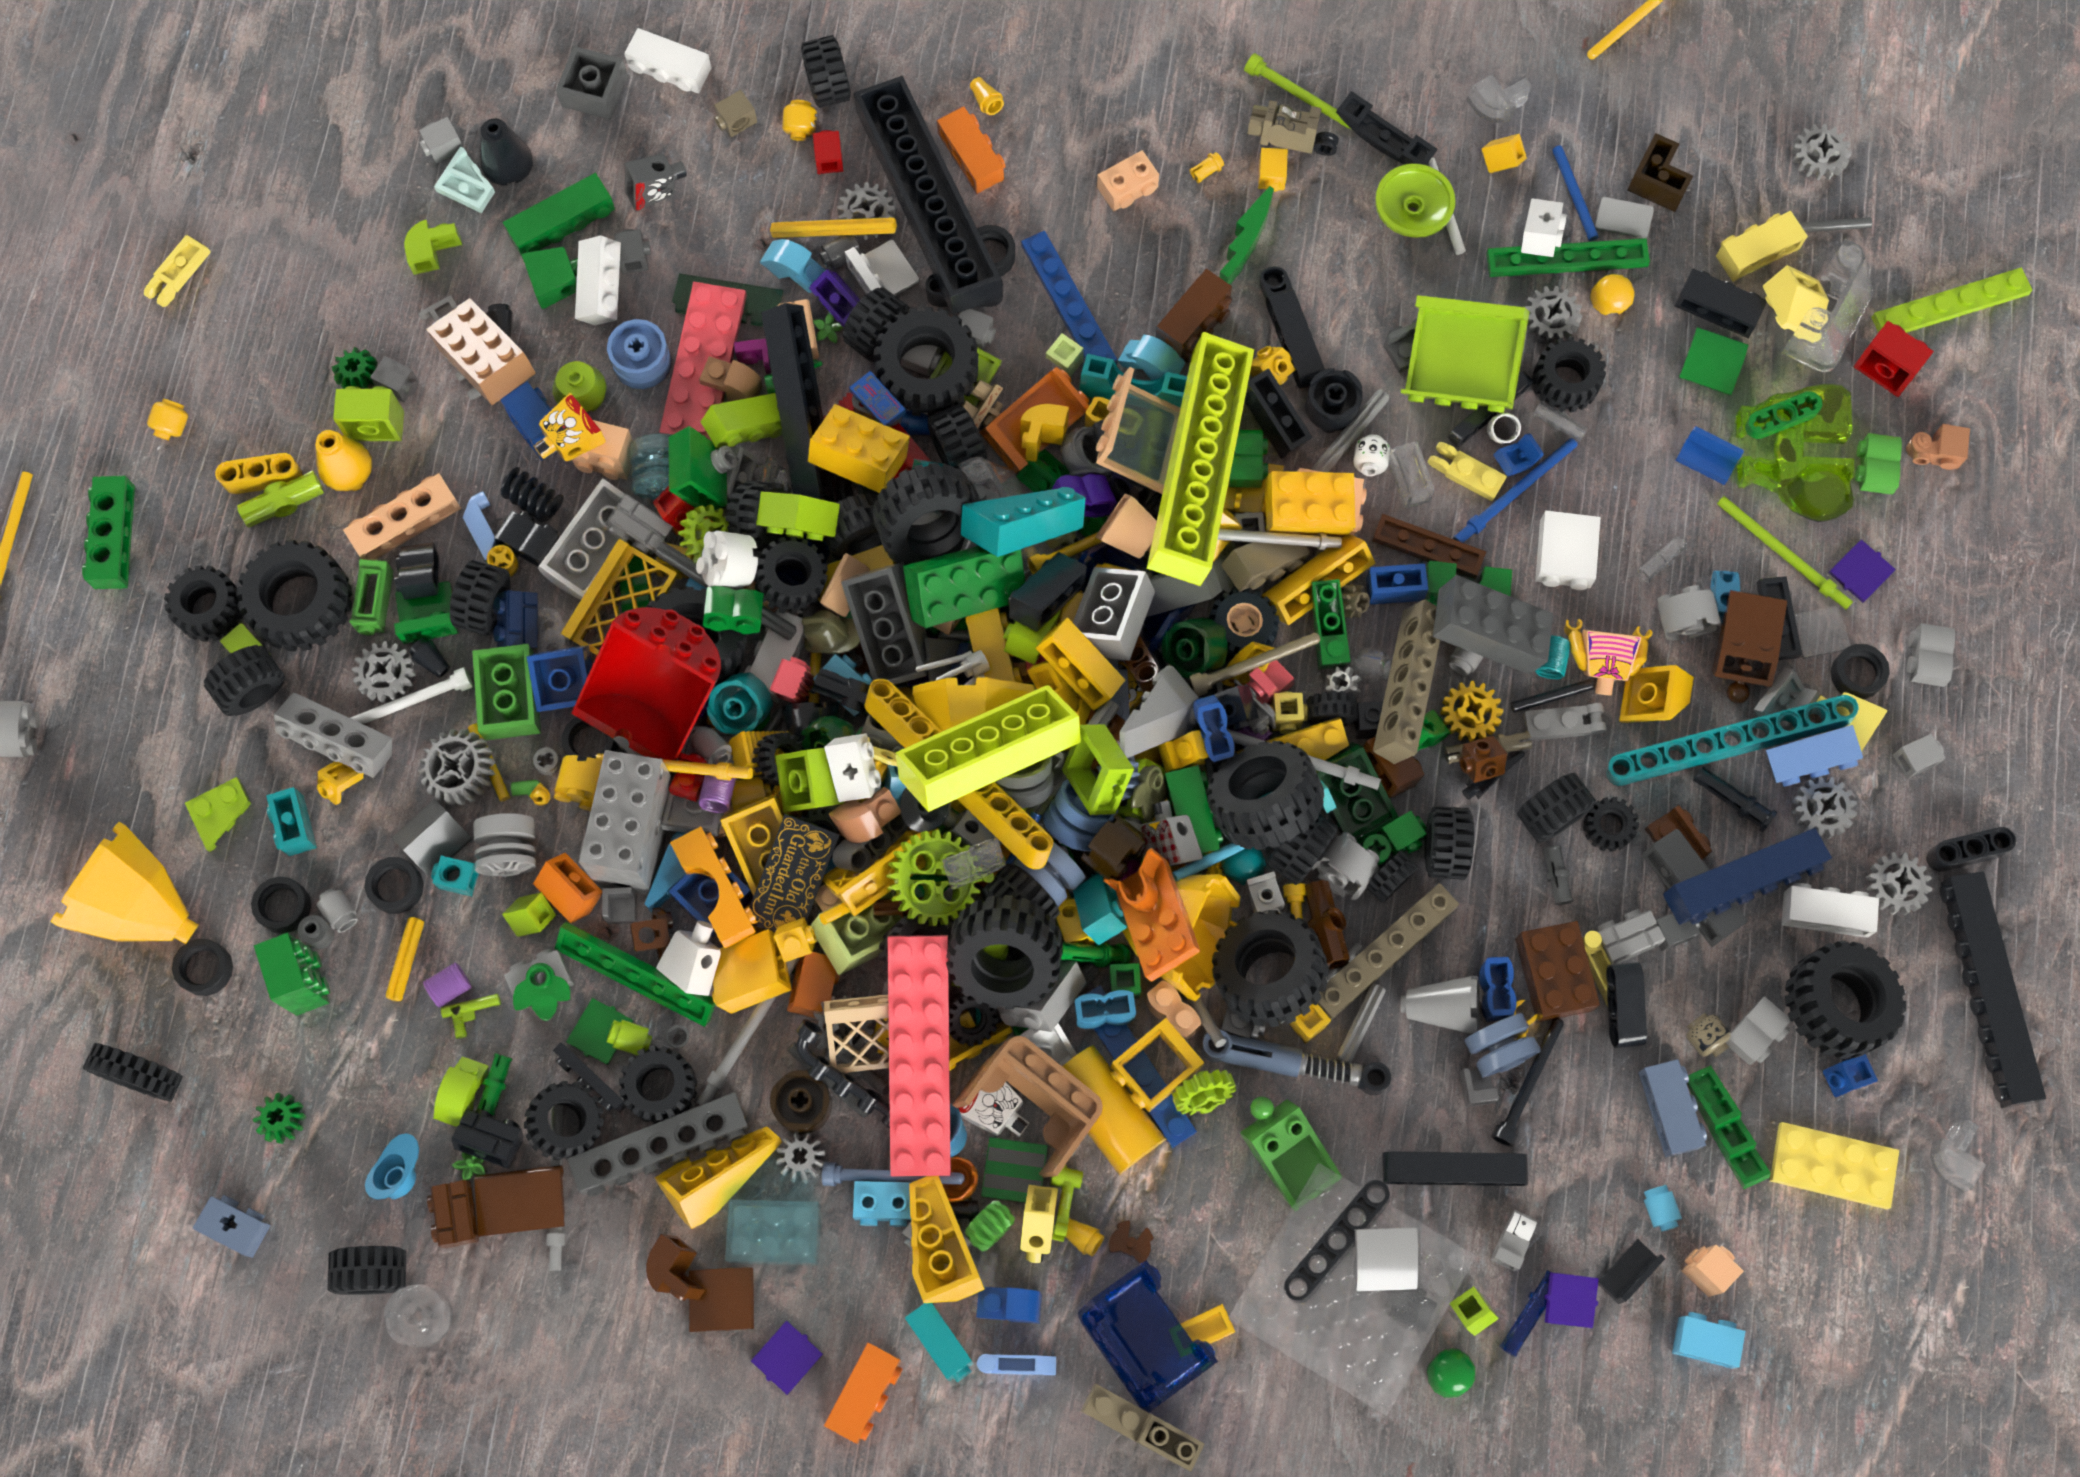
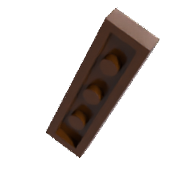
[1372,513,1486,579]

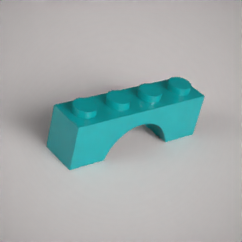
[1079,354,1187,416]

